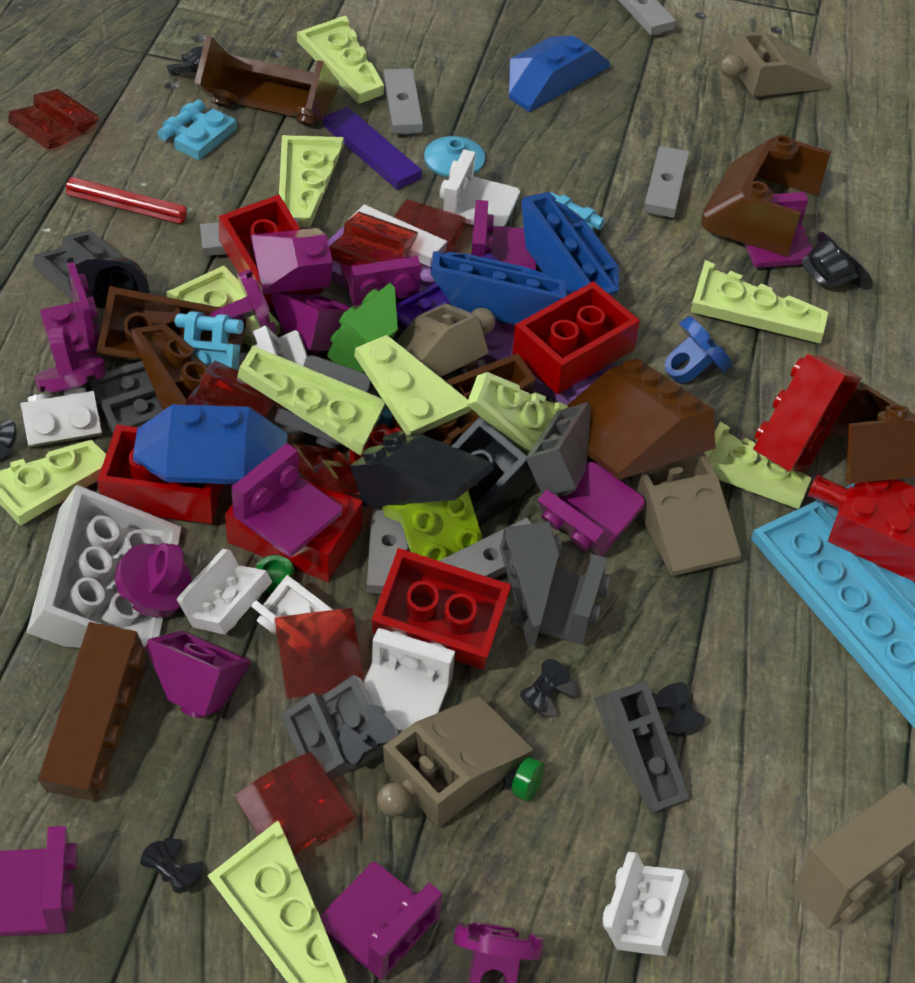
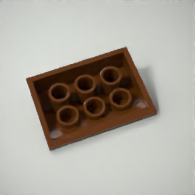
[567,359,716,480]

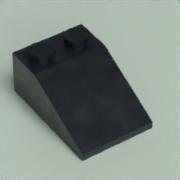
[452,417,536,525]
[350,431,494,507]

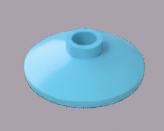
[424,136,485,177]

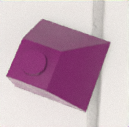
[251,228,333,294]
[271,292,356,355]
[146,630,251,718]

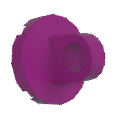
[209,269,277,333]
[34,326,107,392]
[114,543,192,618]
[453,922,544,983]

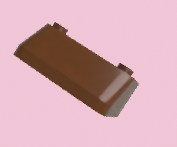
[194,36,339,126]
[701,135,831,257]
[828,382,915,484]

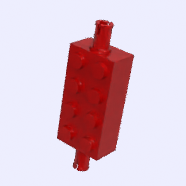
[808,474,915,582]

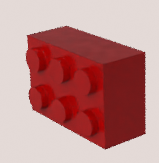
[219,194,323,312]
[512,281,640,395]
[753,353,862,472]
[97,424,224,524]
[225,478,362,583]
[372,548,511,670]

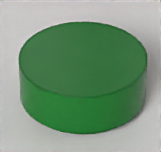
[256,555,294,594]
[512,757,545,802]

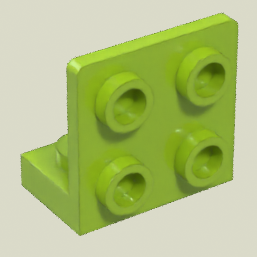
[382,490,483,561]

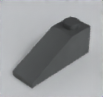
[526,402,591,496]
[500,522,562,646]
[594,680,690,813]

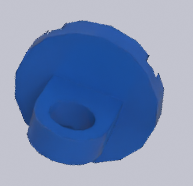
[665,316,733,383]

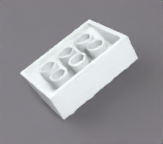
[26,485,182,654]

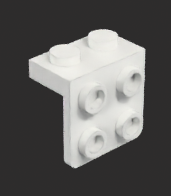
[440,149,520,227]
[364,628,455,734]

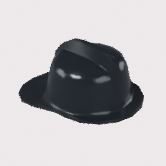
[802,232,874,290]
[68,257,150,309]

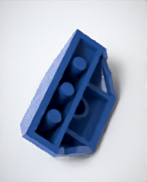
[509,36,610,112]
[521,192,619,296]
[431,251,566,324]
[133,404,288,484]

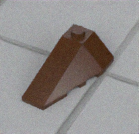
[96,286,247,360]
[131,324,261,415]

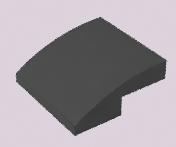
[33,230,123,300]
[87,361,162,434]
[280,675,384,785]

